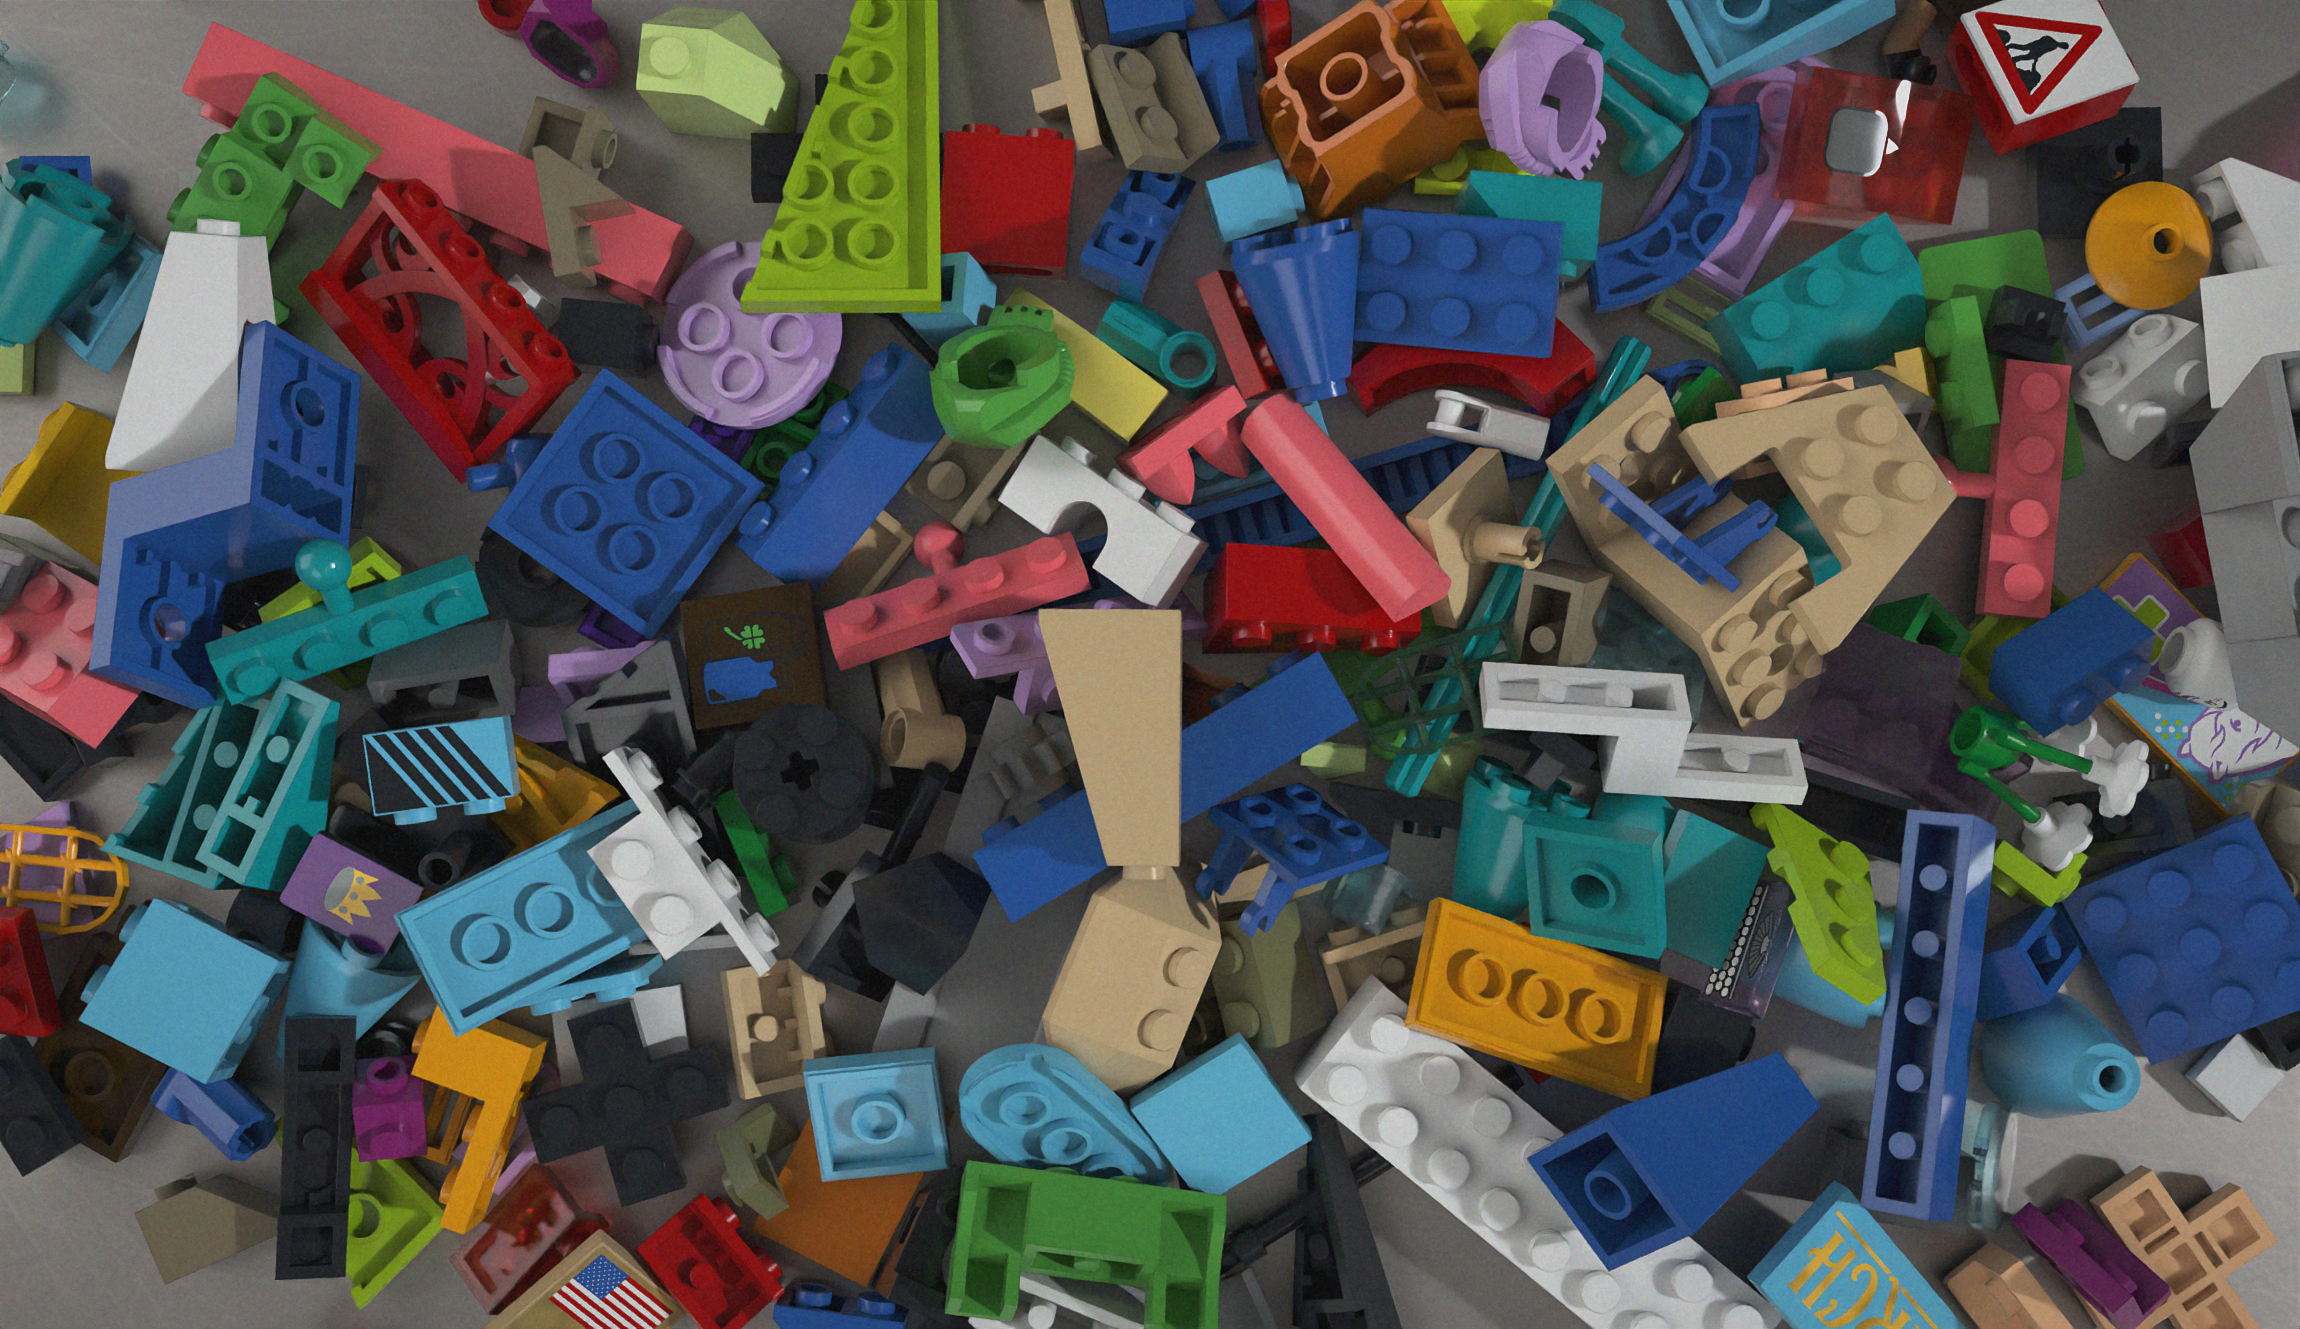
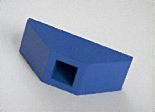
[1079,170,1197,305]

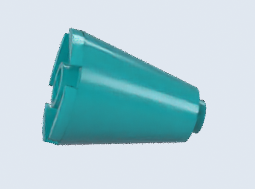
[0,158,138,347]

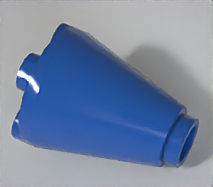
[1230,217,1361,403]

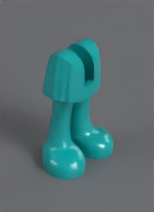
[1548,0,1709,178]

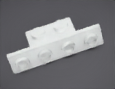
[587,746,780,976]

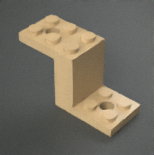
[1545,374,1839,733]

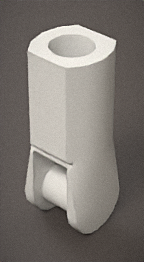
[1426,390,1550,461]

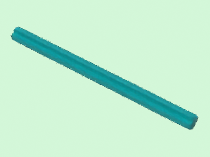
[1384,335,1651,798]

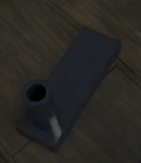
[334,702,517,891]

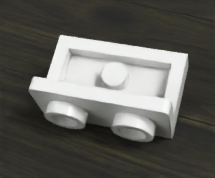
[2070,310,2210,462]

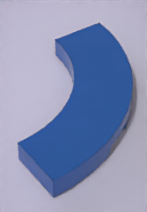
[1586,102,1761,314]

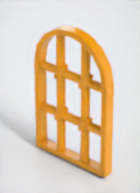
[0,823,130,935]

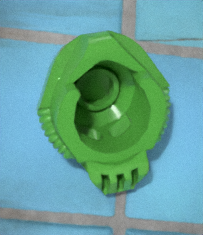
[929,304,1075,450]

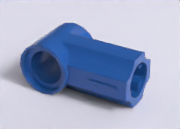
[1185,19,1264,154]
[150,1065,278,1161]

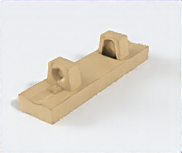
[1018,0,1115,164]

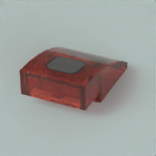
[1773,66,1978,226]

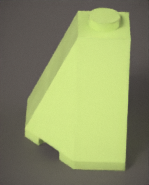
[636,6,801,140]

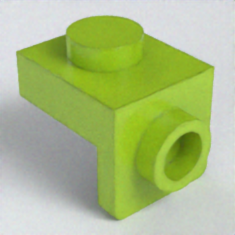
[1990,839,2088,908]

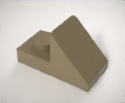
[532,145,635,290]

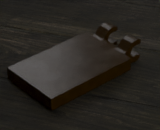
[33,899,170,1163]

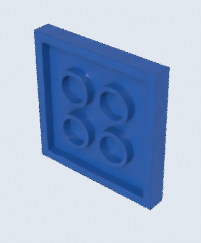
[487,367,766,641]
[2061,811,2300,1066]

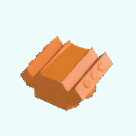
[1257,0,1487,224]

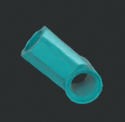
[1094,296,1218,400]

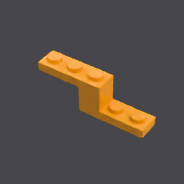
[411,1003,550,1235]

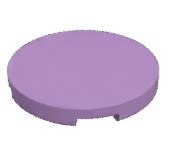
[656,240,842,430]

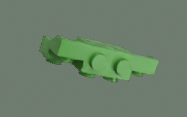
[163,71,384,326]
[945,1160,1227,1329]

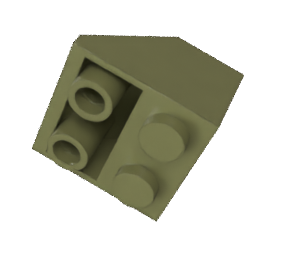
[1182,901,1327,1057]

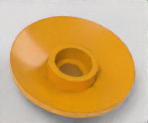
[2085,181,2213,310]

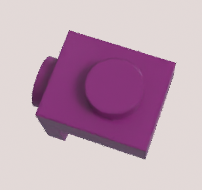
[352,1054,428,1162]

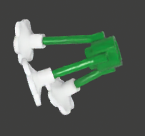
[1950,703,2149,872]

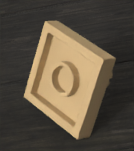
[1406,447,1545,629]

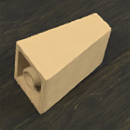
[1039,609,1183,880]

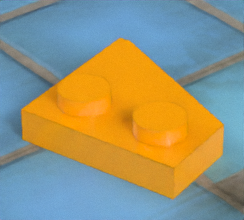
[486,732,621,854]

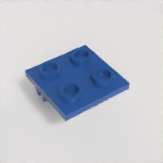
[1586,462,1778,592]
[1195,782,1390,938]

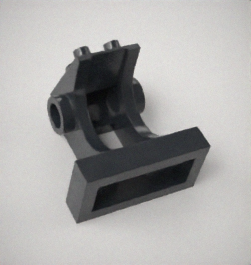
[870,1164,964,1326]

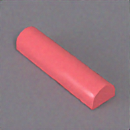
[1240,393,1451,623]

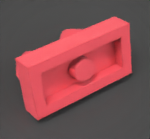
[1114,385,1250,505]

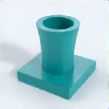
[1522,792,1677,960]

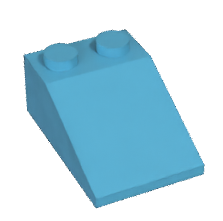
[1666,0,1896,89]

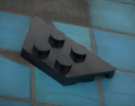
[560,632,735,870]

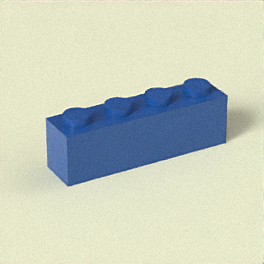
[733,341,945,595]

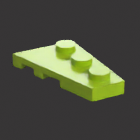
[1749,802,1887,1007]
[275,1115,446,1310]

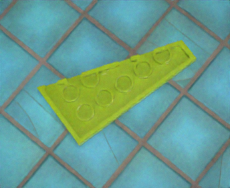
[739,0,942,313]

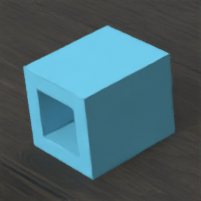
[1204,159,1305,256]
[902,252,997,348]

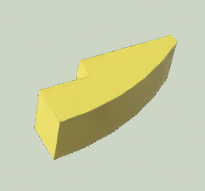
[1003,285,1168,447]

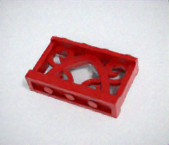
[298,178,582,484]

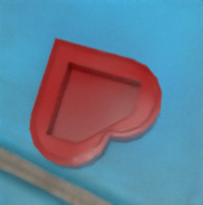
[1254,0,1293,79]

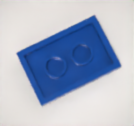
[1354,207,1565,358]

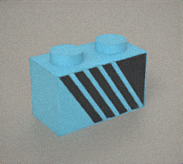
[362,714,521,825]

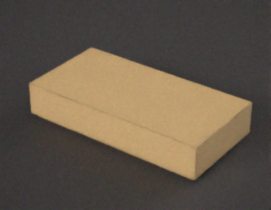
[814,510,916,605]

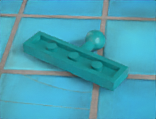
[204,538,489,705]

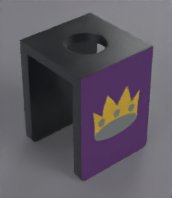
[280,802,427,956]

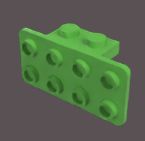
[1915,230,2085,481]

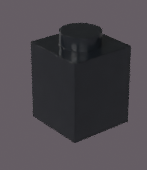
[557,297,660,379]

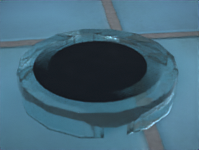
[1967,1101,2018,1234]

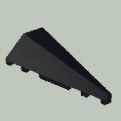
[1292,1110,1403,1329]

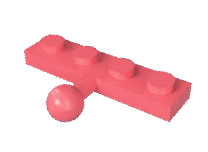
[1931,359,2071,622]
[823,520,1091,671]

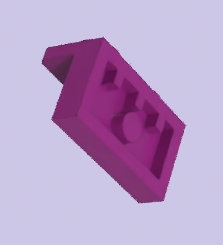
[2010,1199,2171,1329]

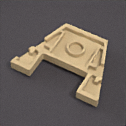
[1677,384,1958,656]

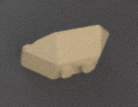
[1042,855,1222,1100]

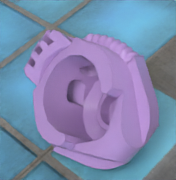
[1479,20,1607,180]

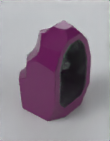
[519,0,621,89]

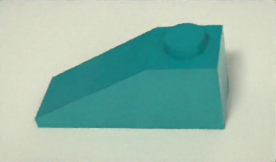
[195,676,340,893]

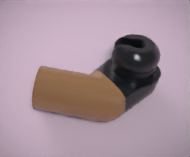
[1881,0,1937,94]

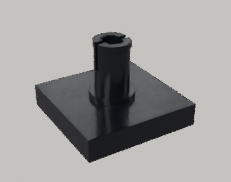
[2026,107,2163,240]
[790,849,898,1003]

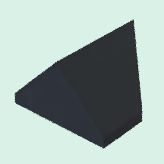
[851,849,992,996]

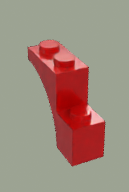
[1345,317,1597,420]

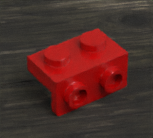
[633,1193,785,1329]

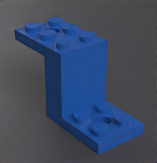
[89,320,361,710]

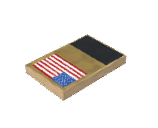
[483,1229,686,1329]

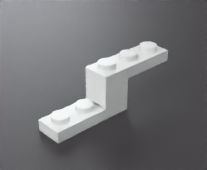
[1479,662,1808,805]

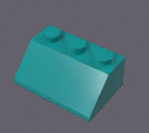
[1701,212,1928,390]

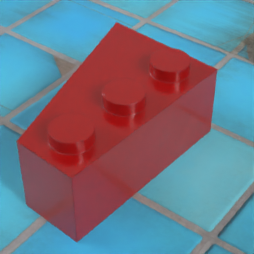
[1202,542,1421,657]

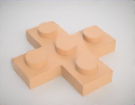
[2072,1165,2278,1329]

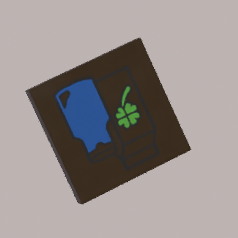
[679,581,830,733]

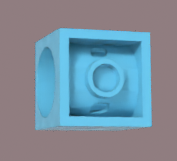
[79,897,295,1084]

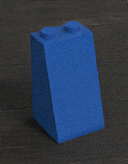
[1526,1052,1821,1271]

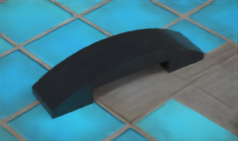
[275,1016,357,1280]

